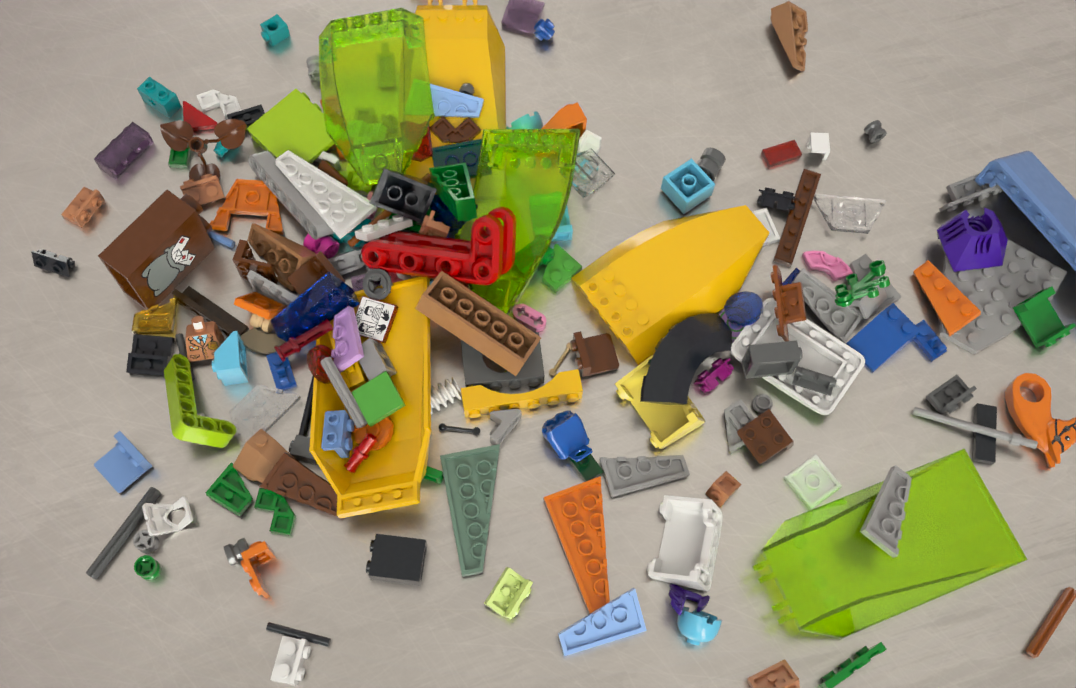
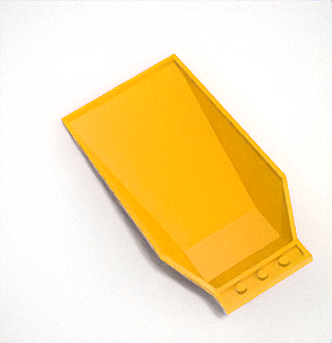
[309,277,431,518]

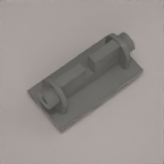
[792,366,837,396]

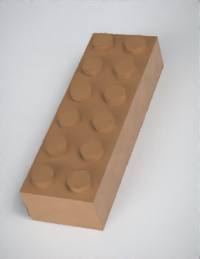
[415,271,541,376]

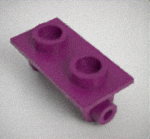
[694,358,734,393]

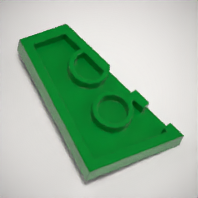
[819,642,887,688]

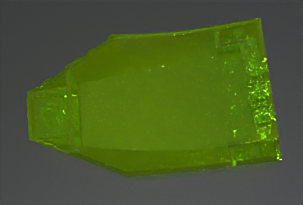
[319,8,435,186]
[454,129,580,315]

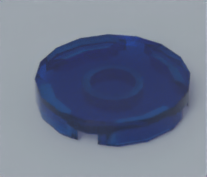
[724,291,764,326]

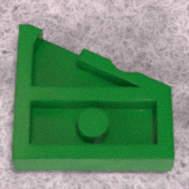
[205,463,253,517]

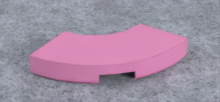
[802,251,853,281]

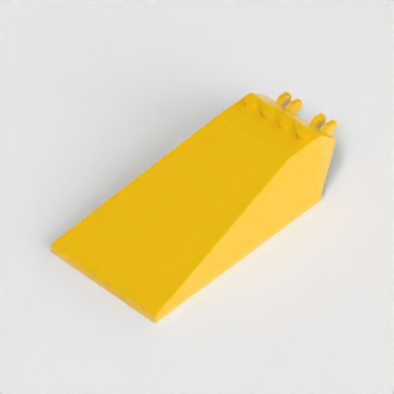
[397,0,507,201]

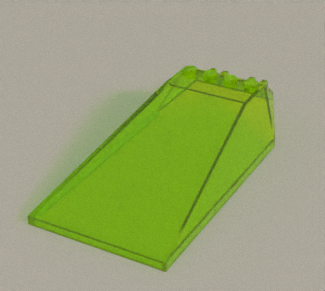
[752,448,1028,639]

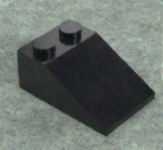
[369,168,437,223]

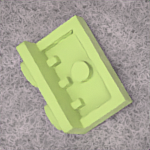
[484,567,533,619]

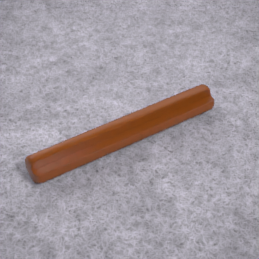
[1026,587,1076,658]

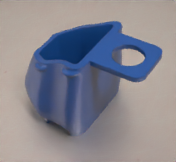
[542,411,593,462]

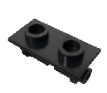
[757,187,798,212]
[31,249,75,277]

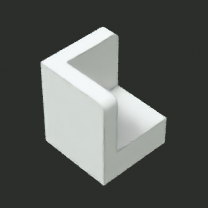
[576,129,602,162]
[806,132,830,161]

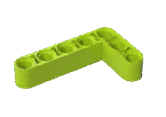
[164,354,237,448]

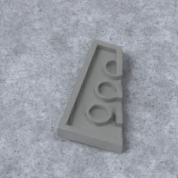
[860,465,912,558]

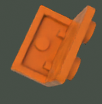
[240,541,276,598]

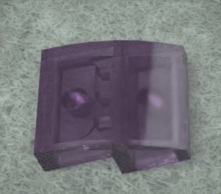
[501,0,545,34]

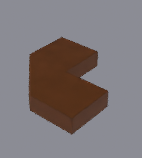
[429,116,481,144]

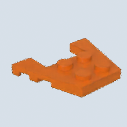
[210,179,284,235]

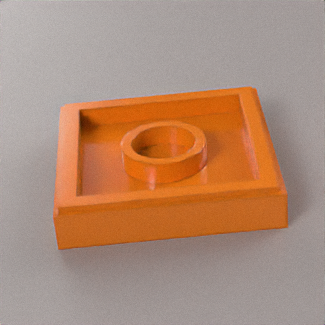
[234,292,288,320]

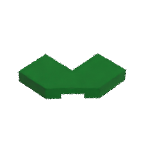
[254,488,296,536]

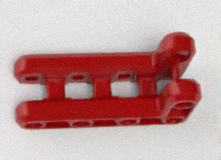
[361,206,516,285]

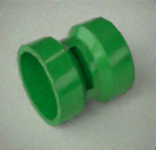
[134,555,162,581]

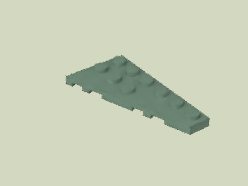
[440,444,500,577]

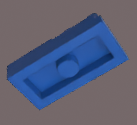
[914,320,947,362]
[266,352,297,392]

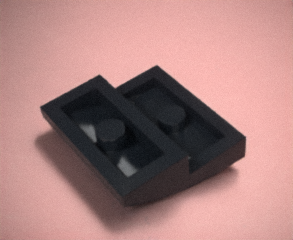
[126,334,175,376]

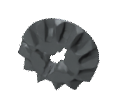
[363,269,393,300]

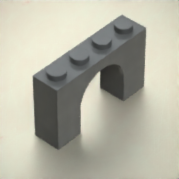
[461,332,545,391]

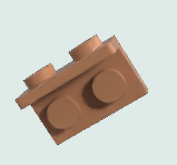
[180,173,225,206]
[61,187,104,228]
[419,210,450,237]
[747,659,800,688]

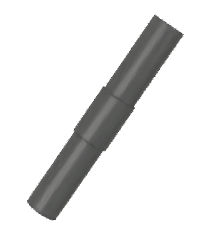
[175,333,195,381]

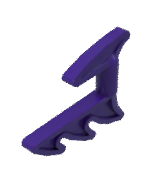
[668,583,710,615]

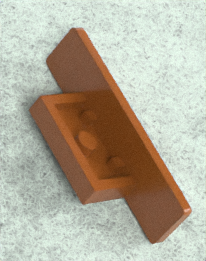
[771,265,806,341]

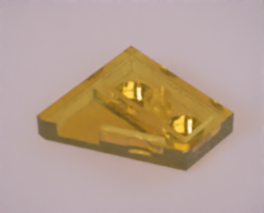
[132,298,178,335]

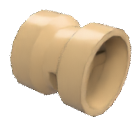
[250,313,277,333]

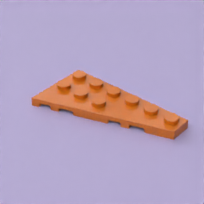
[543,476,610,614]

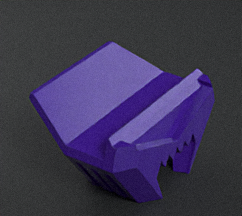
[937,207,1008,272]

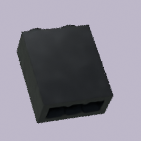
[366,534,427,586]

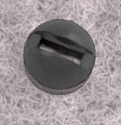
[459,83,474,96]

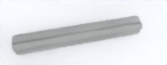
[320,357,367,428]

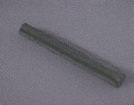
[86,487,161,579]

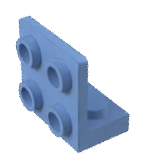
[94,431,152,493]

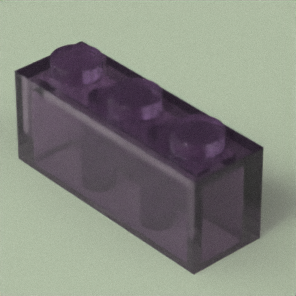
[94,122,154,180]

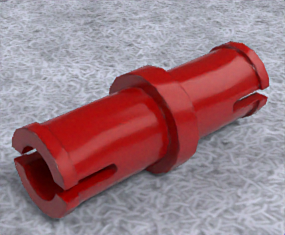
[344,433,378,473]

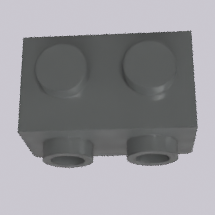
[925,374,977,415]

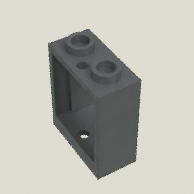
[742,340,803,379]

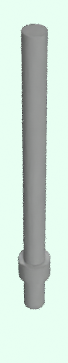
[913,407,1038,449]

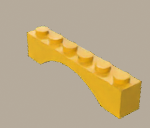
[460,369,583,418]

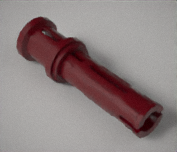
[274,319,333,362]

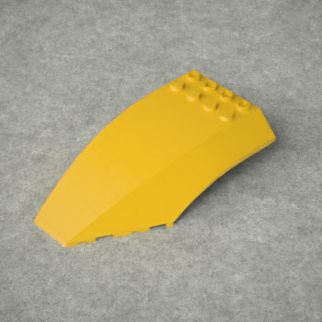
[571,205,769,366]

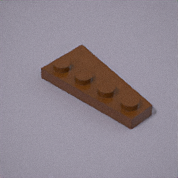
[259,452,338,517]

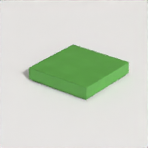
[351,371,406,427]

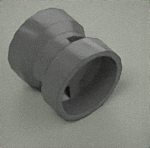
[224,538,249,566]

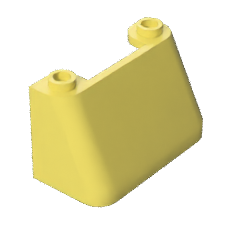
[615,355,706,449]

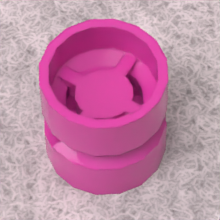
[303,233,340,259]

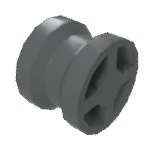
[864,120,887,143]

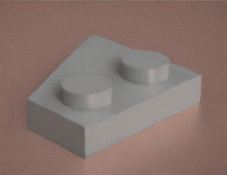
[724,399,755,454]

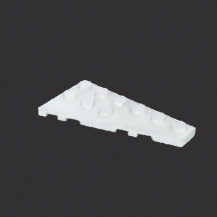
[275,150,377,239]

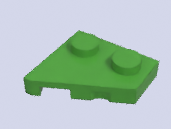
[542,243,582,293]

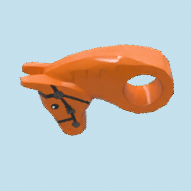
[1005,373,1076,468]

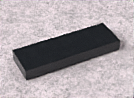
[973,403,997,465]

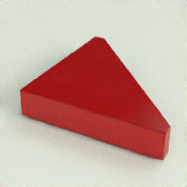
[183,101,218,131]

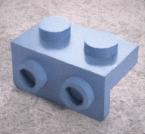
[321,410,354,458]

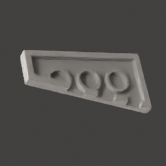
[791,268,863,343]
[599,455,690,498]

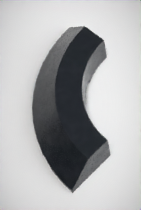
[640,313,732,405]

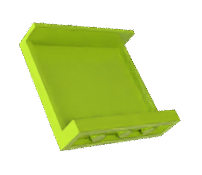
[247,89,346,164]

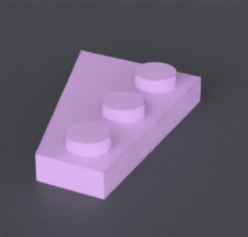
[331,306,364,373]

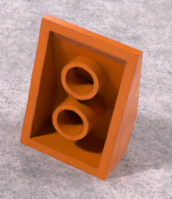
[535,102,587,158]

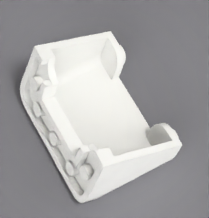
[648,495,723,591]

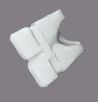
[142,496,193,536]

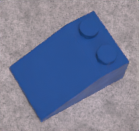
[846,303,921,372]

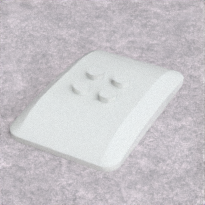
[730,298,865,415]

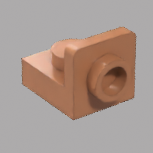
[705,471,742,507]

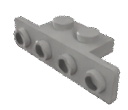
[939,173,1003,213]

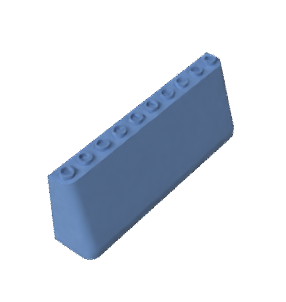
[975,151,1076,271]

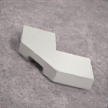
[196,89,241,120]

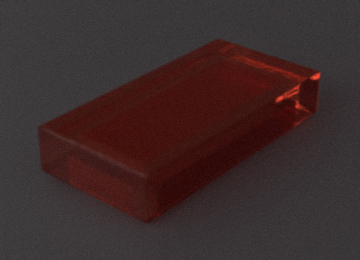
[761,140,802,167]

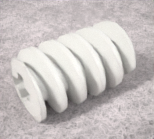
[431,377,462,415]

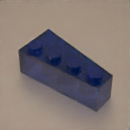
[270,271,360,342]

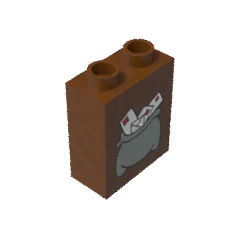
[98,190,215,313]

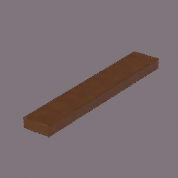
[773,169,821,267]

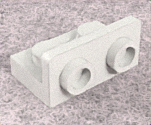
[270,636,311,686]

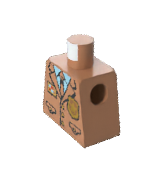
[185,316,225,362]

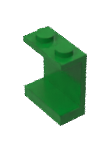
[1013,286,1076,348]

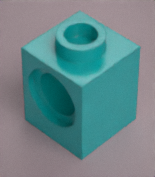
[260,14,290,46]

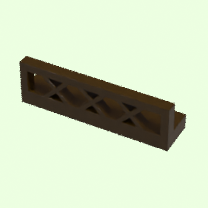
[172,286,249,338]

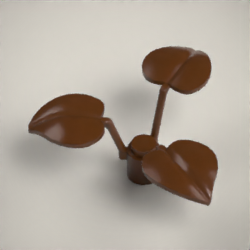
[160,119,247,181]

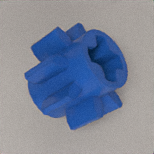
[534,18,555,41]

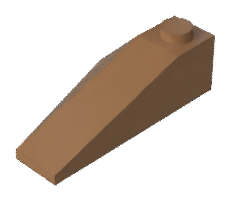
[770,1,808,71]
[247,223,316,291]
[233,429,294,483]

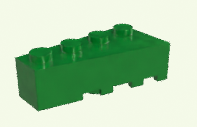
[429,162,477,221]

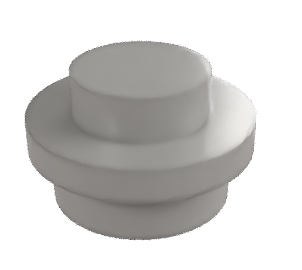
[752,394,773,413]

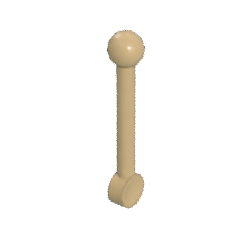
[549,342,572,377]

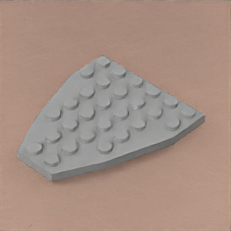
[939,239,1067,354]

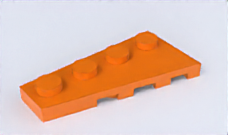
[913,260,981,337]

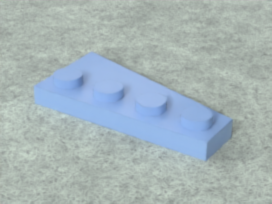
[403,79,484,118]
[558,588,647,656]

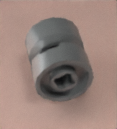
[697,147,726,181]

